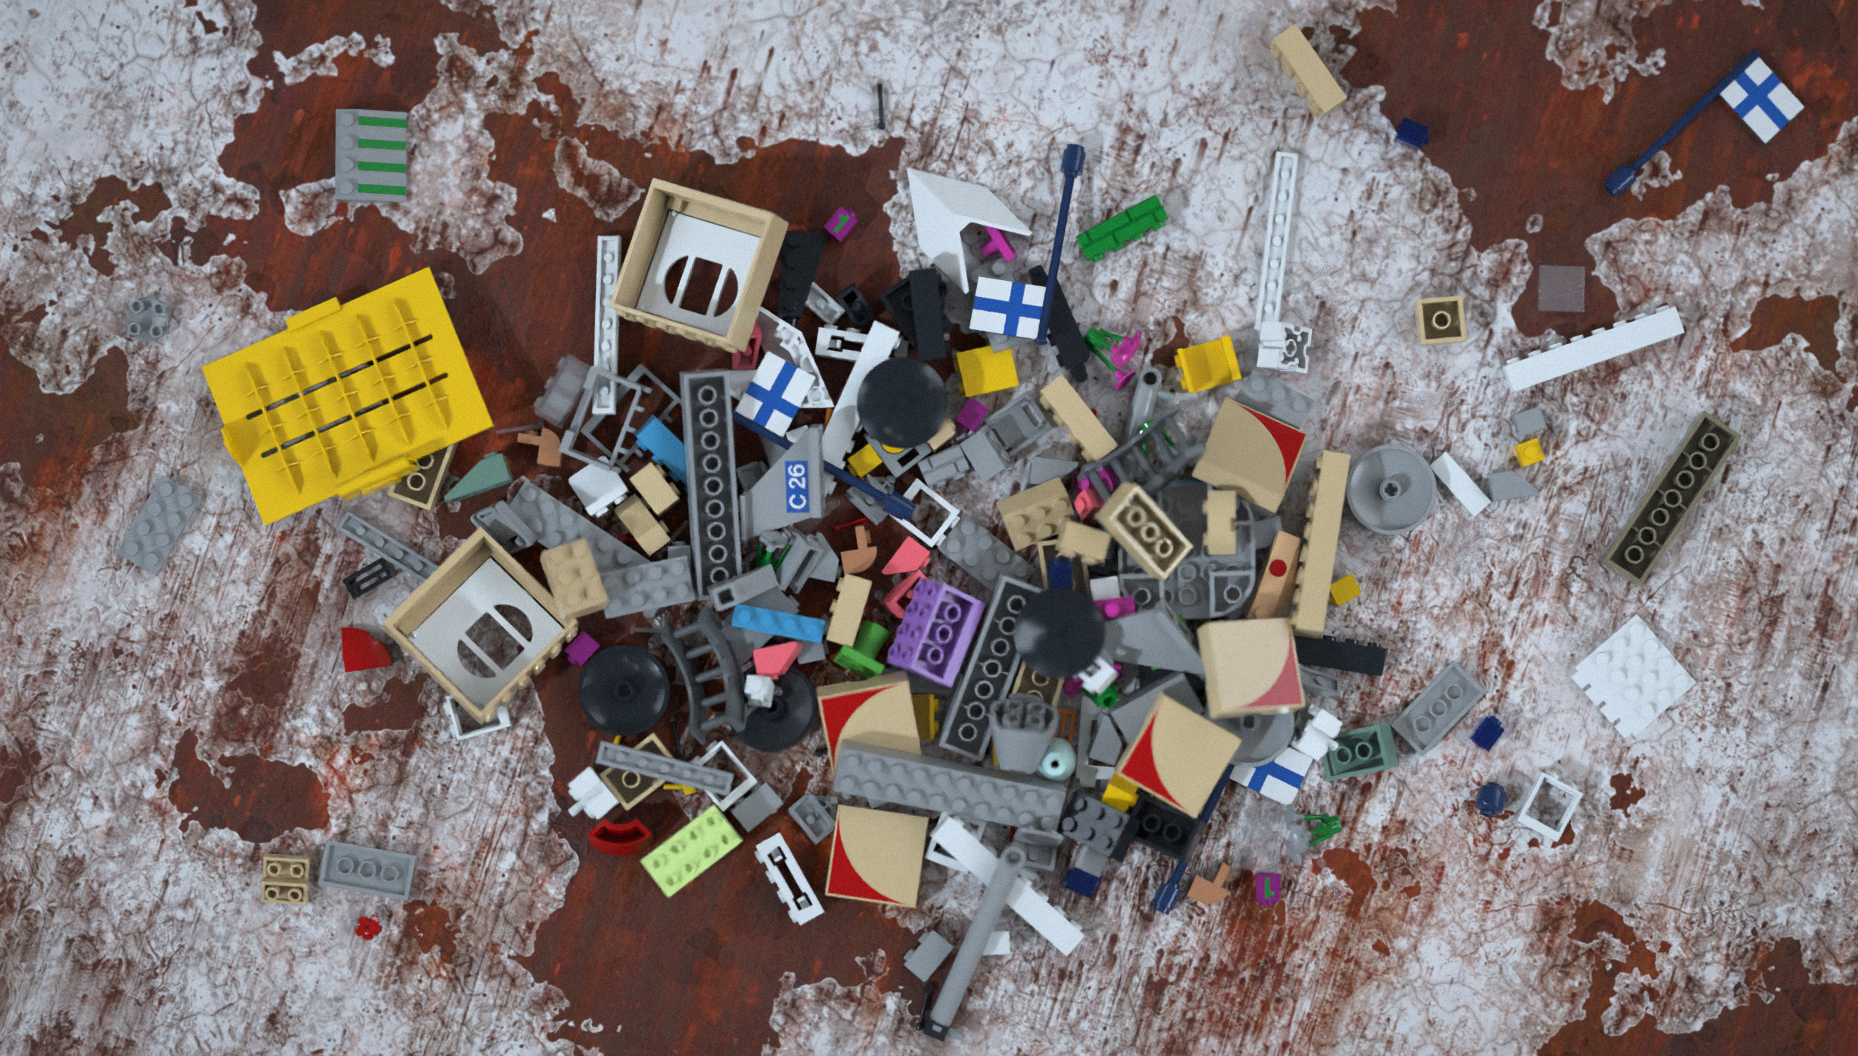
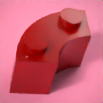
[588,819,654,856]

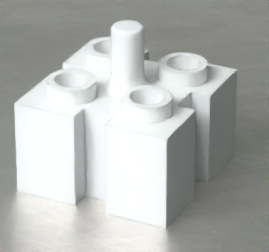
[1257,322,1312,374]
[1289,701,1342,761]
[568,767,620,819]

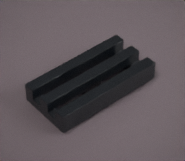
[342,558,393,600]

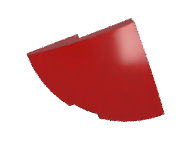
[341,627,393,673]

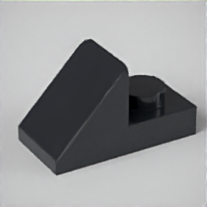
[835,282,876,329]

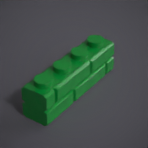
[1075,194,1168,263]

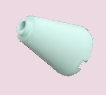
[1036,737,1077,782]

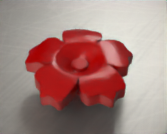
[354,914,382,941]

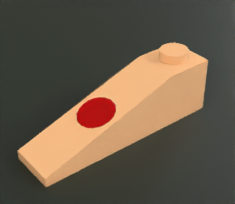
[1242,529,1300,620]

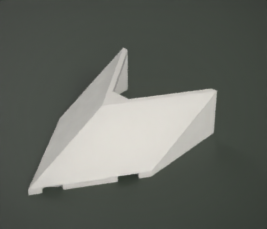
[907,168,1032,297]
[696,307,834,408]

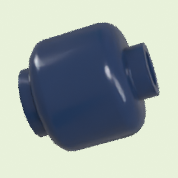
[1475,782,1507,818]

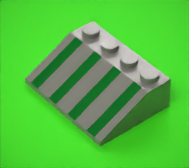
[335,109,407,203]

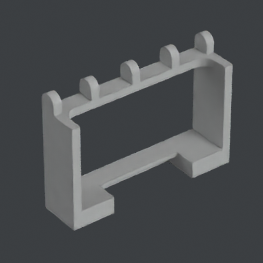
[580,363,682,473]
[558,366,653,474]

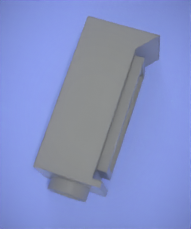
[775,533,825,594]

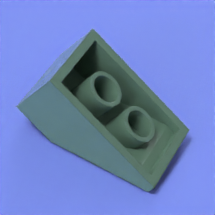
[444,451,514,504]
[1322,722,1399,782]

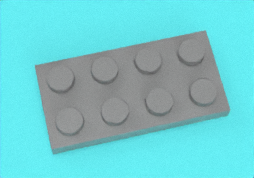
[966,257,1033,354]
[117,475,203,576]
[937,513,1036,594]
[599,556,696,619]
[1390,660,1486,757]
[318,840,417,901]

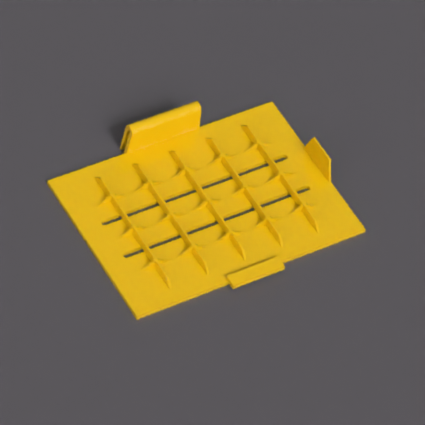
[201,267,494,526]

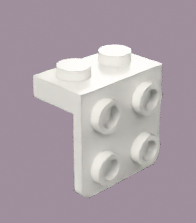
[568,456,630,518]

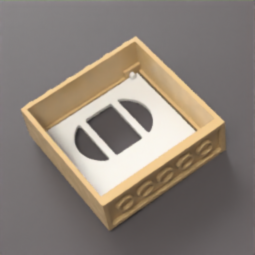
[609,178,789,354]
[382,527,578,725]

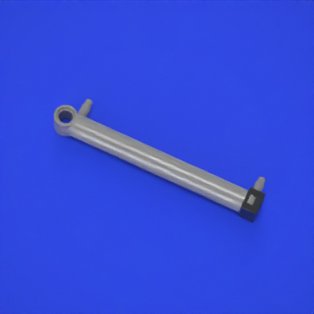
[1087,367,1176,576]
[923,841,1038,1042]

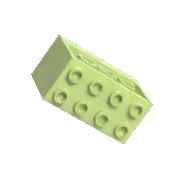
[641,804,743,898]

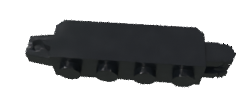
[1028,265,1090,383]

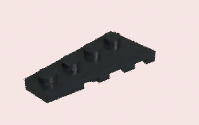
[778,231,829,319]

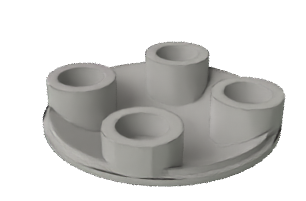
[126,297,170,342]

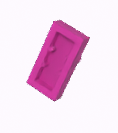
[980,226,1019,262]
[1073,468,1118,497]
[1093,596,1135,621]

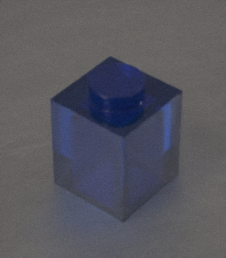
[1393,117,1430,151]
[1048,557,1072,589]
[1468,715,1505,752]
[1063,866,1099,899]

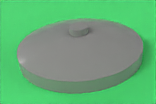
[1345,444,1437,535]
[1203,702,1294,767]

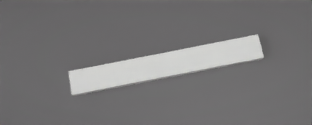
[1254,151,1299,331]
[592,236,622,415]

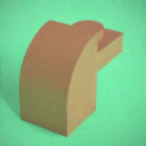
[517,427,563,468]
[841,525,877,575]
[1186,862,1233,904]

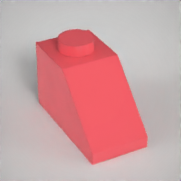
[732,318,762,370]
[1073,488,1105,528]
[881,536,931,576]
[880,570,929,619]
[753,641,803,681]

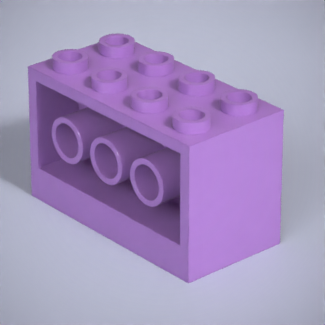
[886,578,986,688]

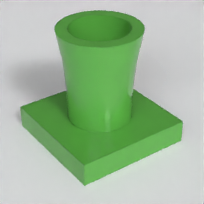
[833,620,891,679]

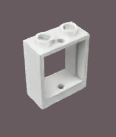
[889,479,961,548]
[443,692,512,741]
[690,740,758,812]
[1515,770,1583,842]
[925,812,986,874]

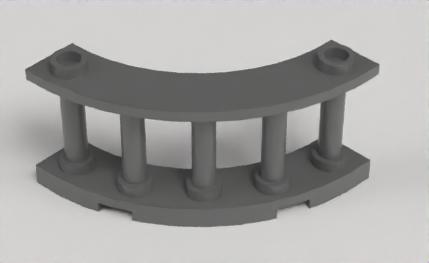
[1077,405,1207,503]
[661,606,747,744]

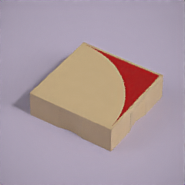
[1192,397,1308,513]
[1197,618,1305,719]
[816,670,922,776]
[1114,691,1242,818]
[825,804,928,908]

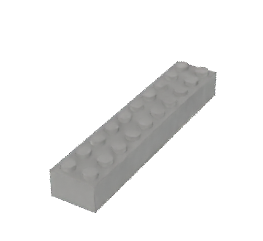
[679,368,742,601]
[832,739,1066,832]

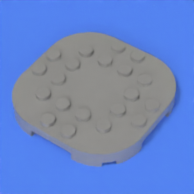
[1118,482,1256,619]

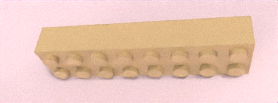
[1290,450,1351,639]

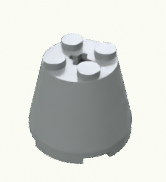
[989,693,1058,773]

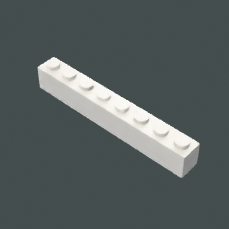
[1502,305,1684,393]
[823,320,902,497]
[929,815,1084,956]

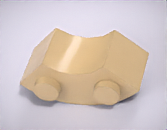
[1203,491,1237,555]
[613,493,671,556]

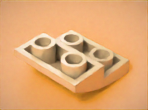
[261,853,310,905]

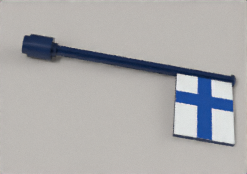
[1603,48,1804,198]
[969,144,1086,345]
[731,351,916,521]
[1152,746,1313,915]

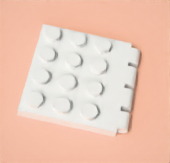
[1571,614,1696,738]

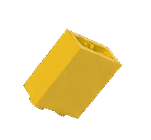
[953,345,1019,399]

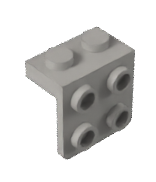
[1009,825,1063,873]

